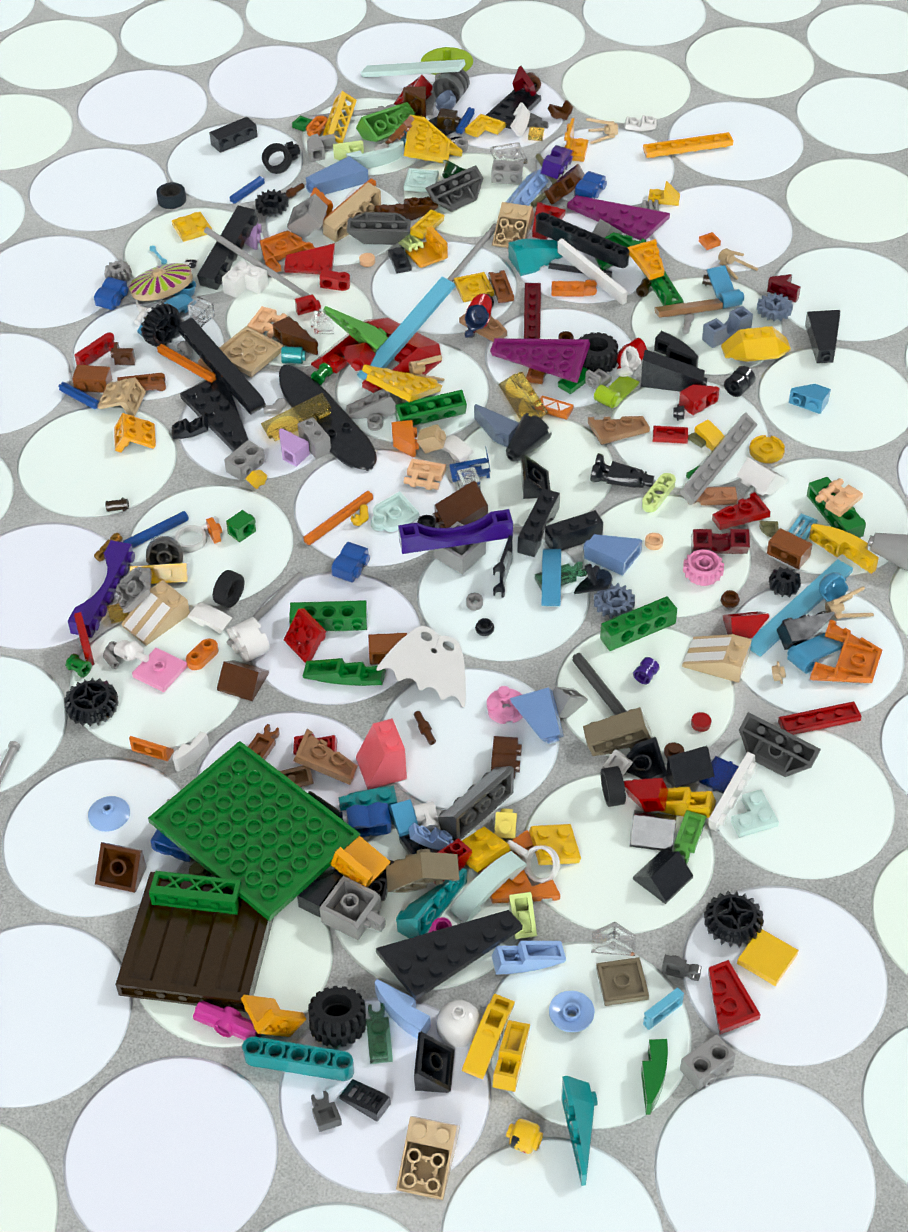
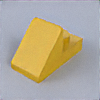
[648,181,680,206]

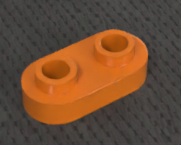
[306,116,328,136]
[186,638,219,670]

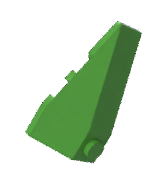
[356,102,415,142]
[323,306,388,353]

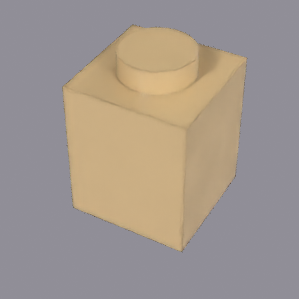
[417,424,446,454]

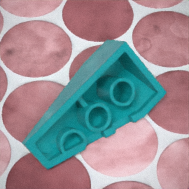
[508,239,563,276]
[396,868,467,938]
[561,1076,598,1186]

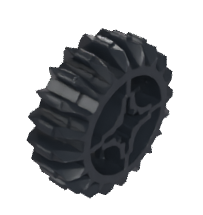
[140,303,182,347]
[64,677,119,727]
[704,890,764,948]

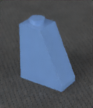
[583,534,642,576]
[510,687,564,744]

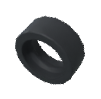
[262,143,292,174]
[212,570,245,608]
[600,766,626,807]

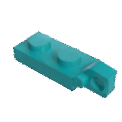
[338,785,397,811]

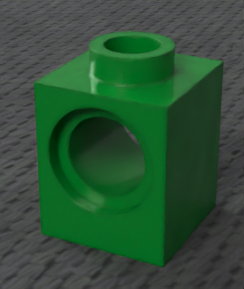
[226,510,256,542]

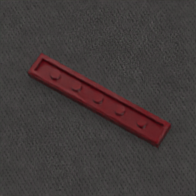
[524,283,541,339]

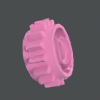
[683,549,724,586]

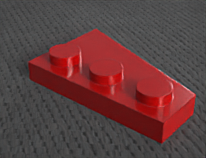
[712,492,771,530]

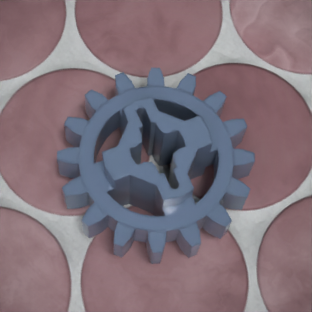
[756,293,793,322]
[594,583,635,619]

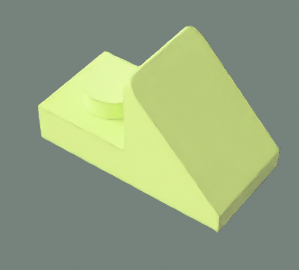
[333,140,364,161]
[509,892,537,939]

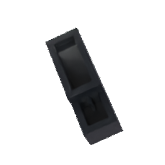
[654,330,699,368]

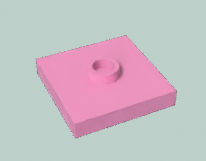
[132,647,188,692]

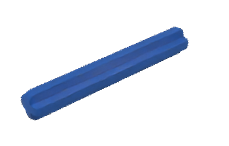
[123,511,189,548]

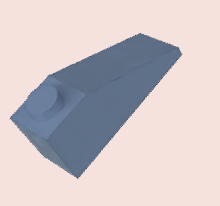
[474,404,519,447]

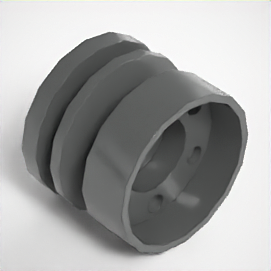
[432,69,470,103]

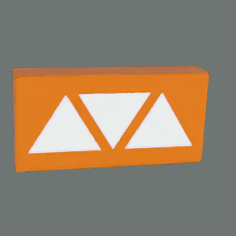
[535,395,574,420]

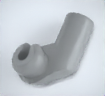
[177,341,193,359]
[263,398,287,414]
[103,641,120,669]

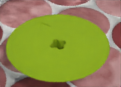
[421,47,473,75]

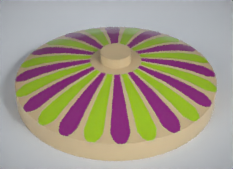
[129,263,193,301]

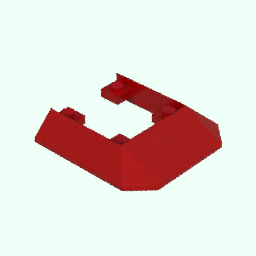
[311,318,442,393]

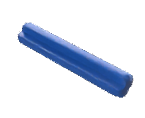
[456,107,475,134]
[229,176,265,204]
[58,382,99,409]

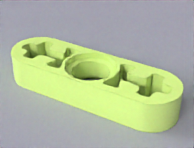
[642,473,676,512]

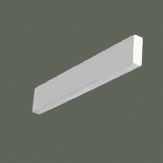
[558,239,627,305]

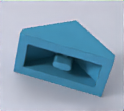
[388,799,418,837]

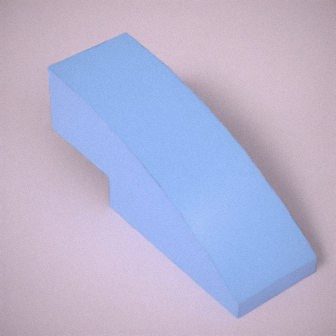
[491,941,566,975]
[375,979,431,1039]

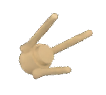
[586,118,618,144]
[718,248,758,280]
[409,355,445,381]
[825,586,874,620]

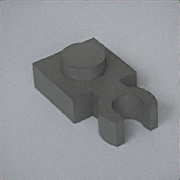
[527,113,548,132]
[662,954,702,981]
[311,1090,342,1132]

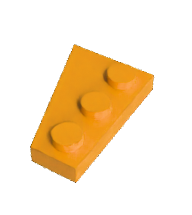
[627,239,665,280]

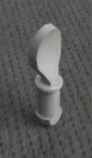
[682,314,695,335]

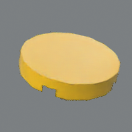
[749,435,785,463]

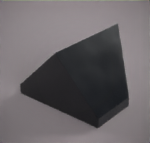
[626,736,666,779]

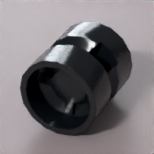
[724,366,756,397]

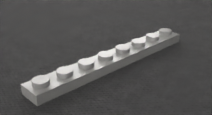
[679,412,758,505]

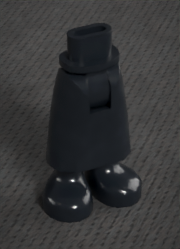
[590,453,655,488]

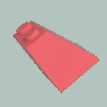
[356,718,407,790]

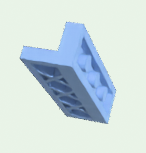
[506,169,548,206]

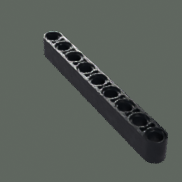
[177,317,266,415]

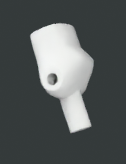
[114,640,149,663]

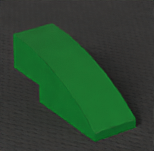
[641,1039,668,1115]

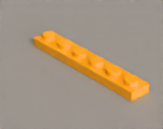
[643,132,734,158]

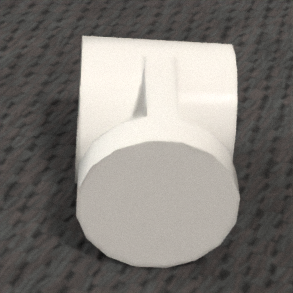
[413,801,440,833]

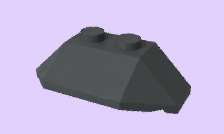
[425,165,484,212]
[347,212,411,245]
[739,712,821,777]

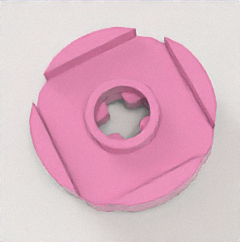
[487,686,523,724]

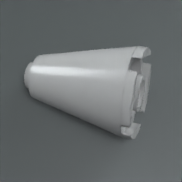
[867,532,908,571]

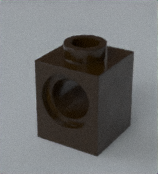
[437,108,460,131]

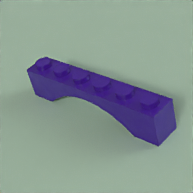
[398,509,513,554]
[67,540,135,638]

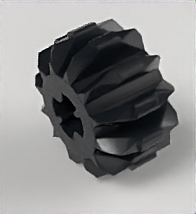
[768,566,801,598]

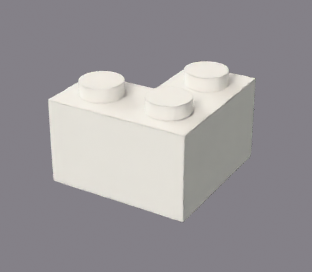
[222,260,269,298]

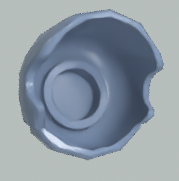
[435,90,456,111]

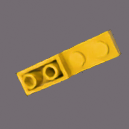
[809,524,879,574]
[461,993,515,1079]

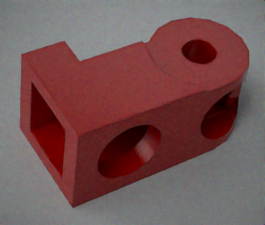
[319,267,350,291]

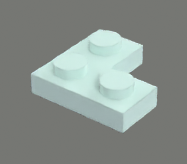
[731,789,779,838]

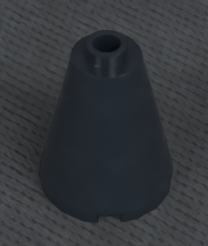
[506,413,552,462]

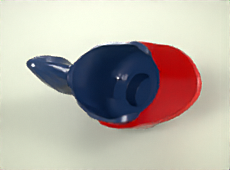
[464,293,492,338]

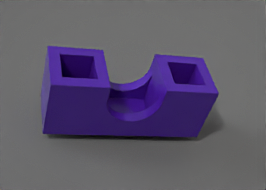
[540,145,573,179]

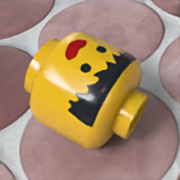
[506,1118,543,1154]

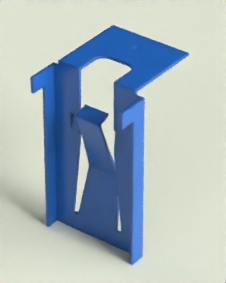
[449,446,491,482]

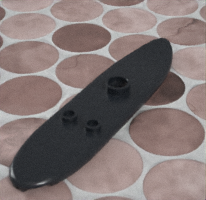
[279,364,377,471]

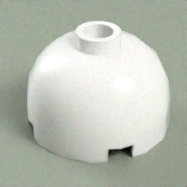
[436,1000,481,1048]

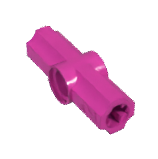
[193,1000,261,1040]

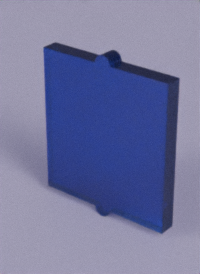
[699,756,739,794]

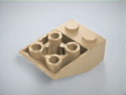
[492,202,534,248]
[396,1116,460,1200]

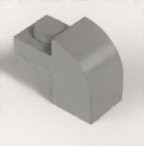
[307,134,336,162]

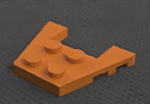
[260,230,316,276]
[810,619,883,683]
[478,830,560,904]

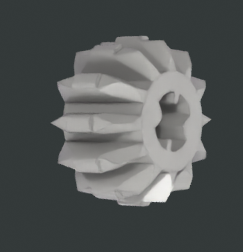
[104,260,132,283]

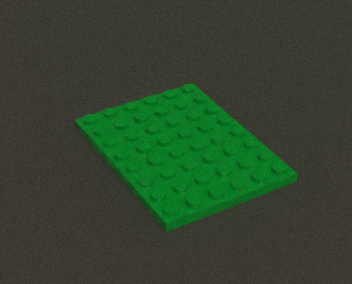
[148,741,360,922]

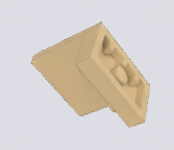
[97,377,146,416]

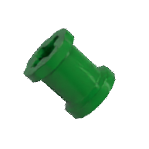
[311,363,333,385]
[65,653,92,678]

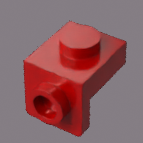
[295,294,321,317]

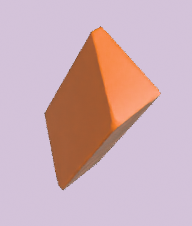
[129,736,174,761]

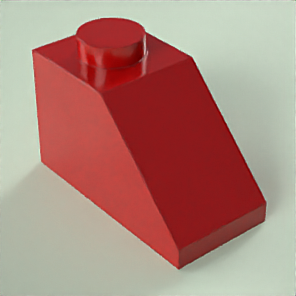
[340,343,376,371]

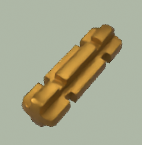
[94,533,123,562]

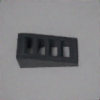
[339,1079,391,1122]

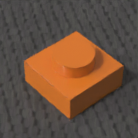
[699,232,721,250]
[206,517,222,544]

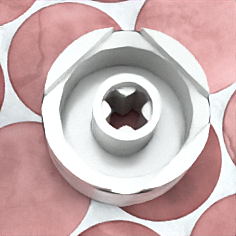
[227,617,270,663]

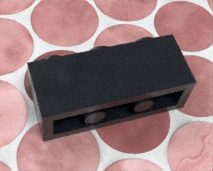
[209,117,258,153]
[545,510,604,551]

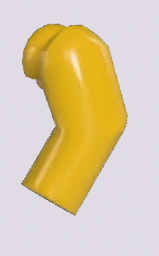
[350,504,369,526]

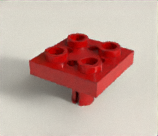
[283,609,326,663]

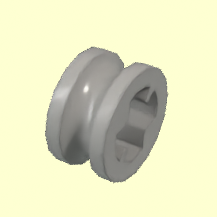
[455,138,468,152]
[367,414,383,431]
[466,592,483,611]

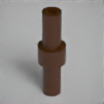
[286,183,305,198]
[413,711,436,745]

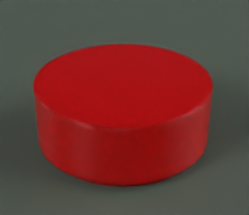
[691,712,712,732]

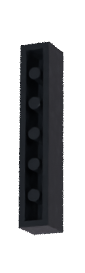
[197,205,258,290]

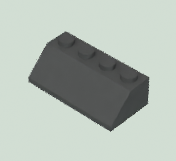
[438,766,514,841]

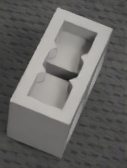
[491,160,524,185]
[224,440,266,481]
[680,1034,736,1090]

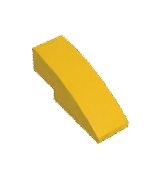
[659,787,716,818]
[492,1020,530,1092]

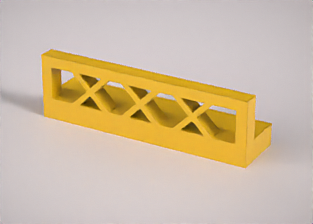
[322,91,357,143]

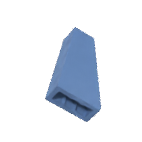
[306,156,369,195]

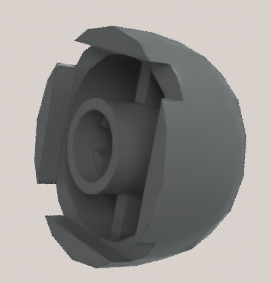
[146,536,183,565]

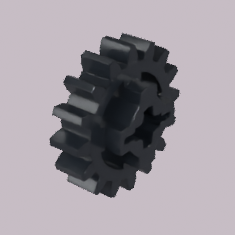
[255,189,289,217]

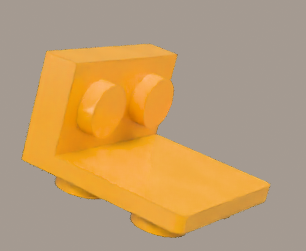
[564,118,589,162]
[405,226,448,268]
[114,413,156,452]
[331,836,390,888]
[241,995,307,1037]

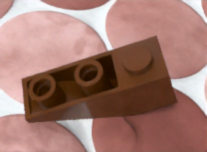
[273,316,318,355]

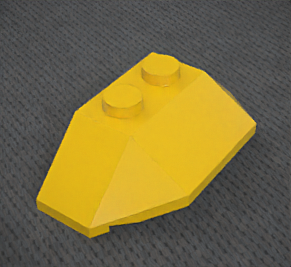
[721,326,791,362]

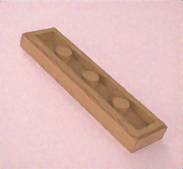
[655,298,723,318]

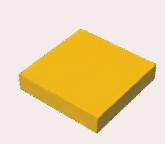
[454,272,494,303]
[737,929,799,986]

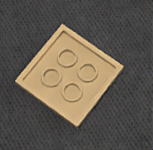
[219,326,284,377]

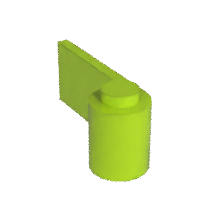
[593,376,639,408]

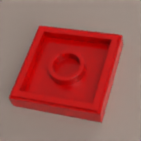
[74,612,95,666]

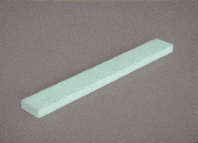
[360,59,466,77]

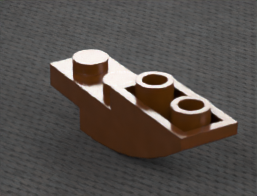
[544,164,585,205]
[374,196,438,220]

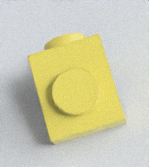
[494,808,517,839]

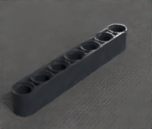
[536,212,629,268]

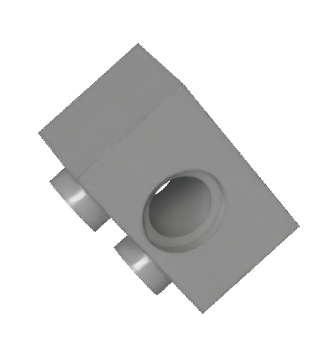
[298,417,331,459]

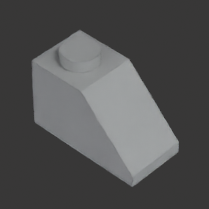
[553,686,588,718]

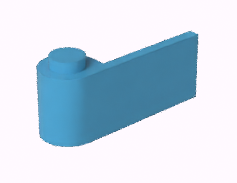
[707,265,744,309]
[787,633,843,674]

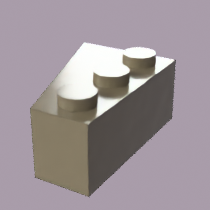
[583,707,653,756]
[386,849,459,893]

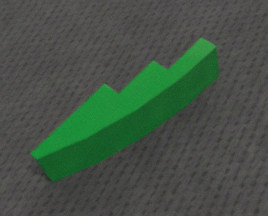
[302,658,386,686]

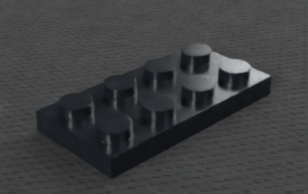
[486,89,541,129]

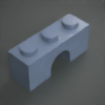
[702,306,753,348]

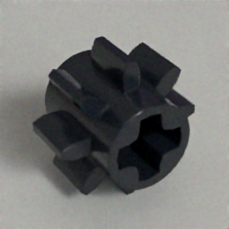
[283,141,300,160]

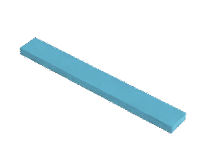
[357,276,456,381]
[750,559,853,657]

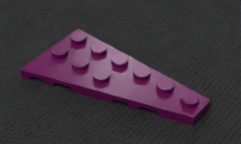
[567,195,670,241]
[490,338,590,383]

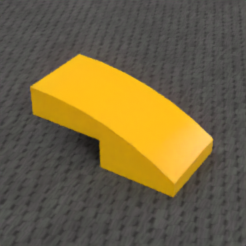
[694,419,724,451]

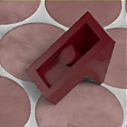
[512,66,537,97]
[767,274,801,303]

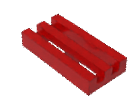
[652,425,688,444]

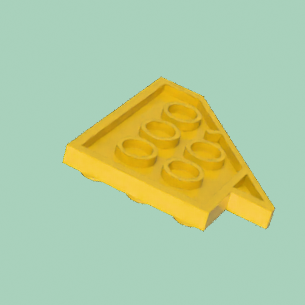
[403,115,463,163]
[362,365,443,402]

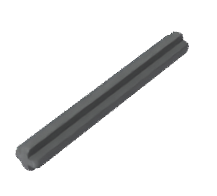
[572,653,627,715]

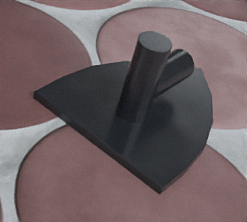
[574,564,613,594]

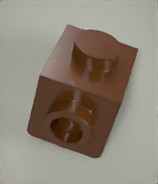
[547,100,573,120]
[111,342,136,365]

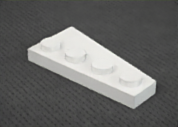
[708,752,757,832]

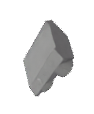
[116,567,152,613]

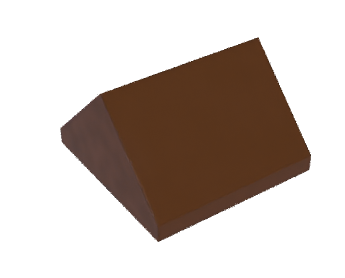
[403,86,426,118]
[217,660,269,702]
[95,842,147,893]

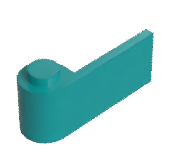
[281,346,306,364]

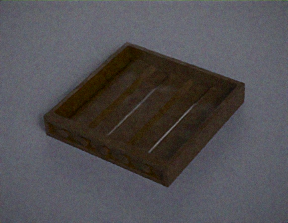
[115,872,274,1012]

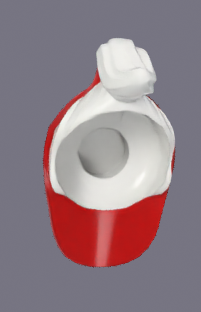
[616,338,647,377]

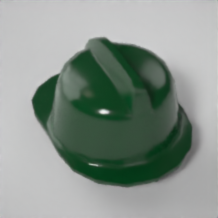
[442,160,466,179]

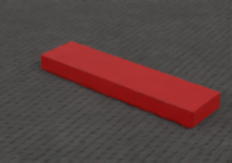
[778,701,862,735]

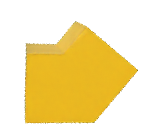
[245,470,268,489]

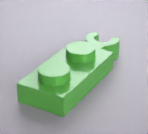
[674,810,707,864]

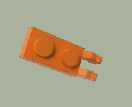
[551,280,597,297]

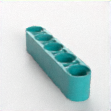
[242,1037,354,1081]

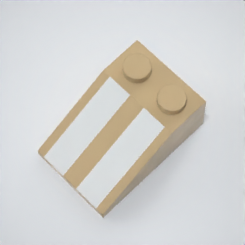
[121,580,190,646]
[682,634,752,683]

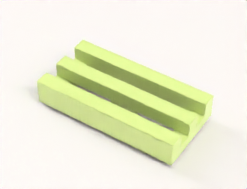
[398,234,424,252]

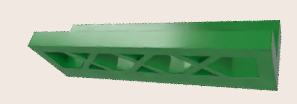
[641,270,684,306]
[149,871,241,915]

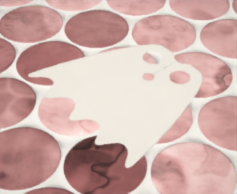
[376,626,466,708]

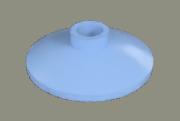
[88,796,130,831]
[549,991,595,1032]

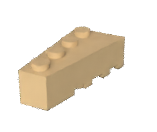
[323,182,381,243]

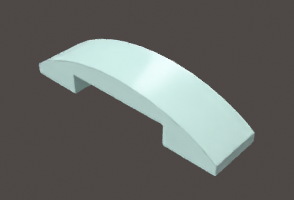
[346,141,404,168]
[450,851,527,923]

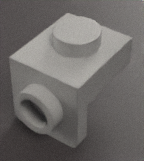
[585,369,612,390]

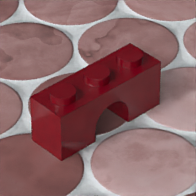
[691,529,750,554]

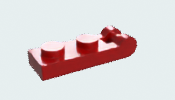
[74,332,115,365]

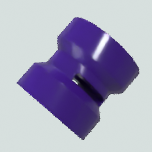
[633,657,660,685]

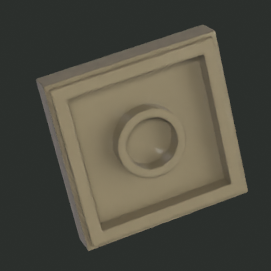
[596,957,649,1006]

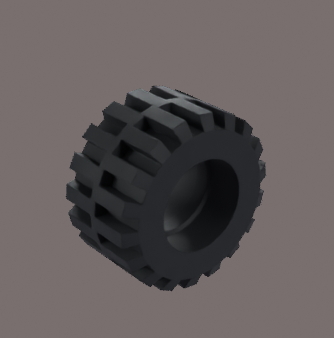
[579,332,618,373]
[308,986,366,1048]

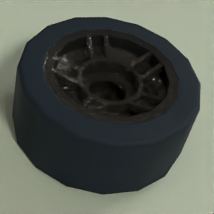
[156,182,186,209]

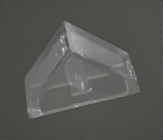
[591,922,636,956]

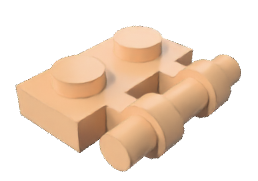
[247,306,287,338]
[403,458,446,490]
[815,478,863,517]

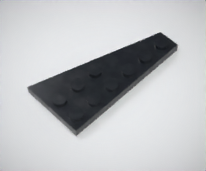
[180,376,249,452]
[376,910,523,1000]

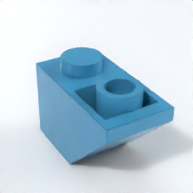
[789,384,831,414]

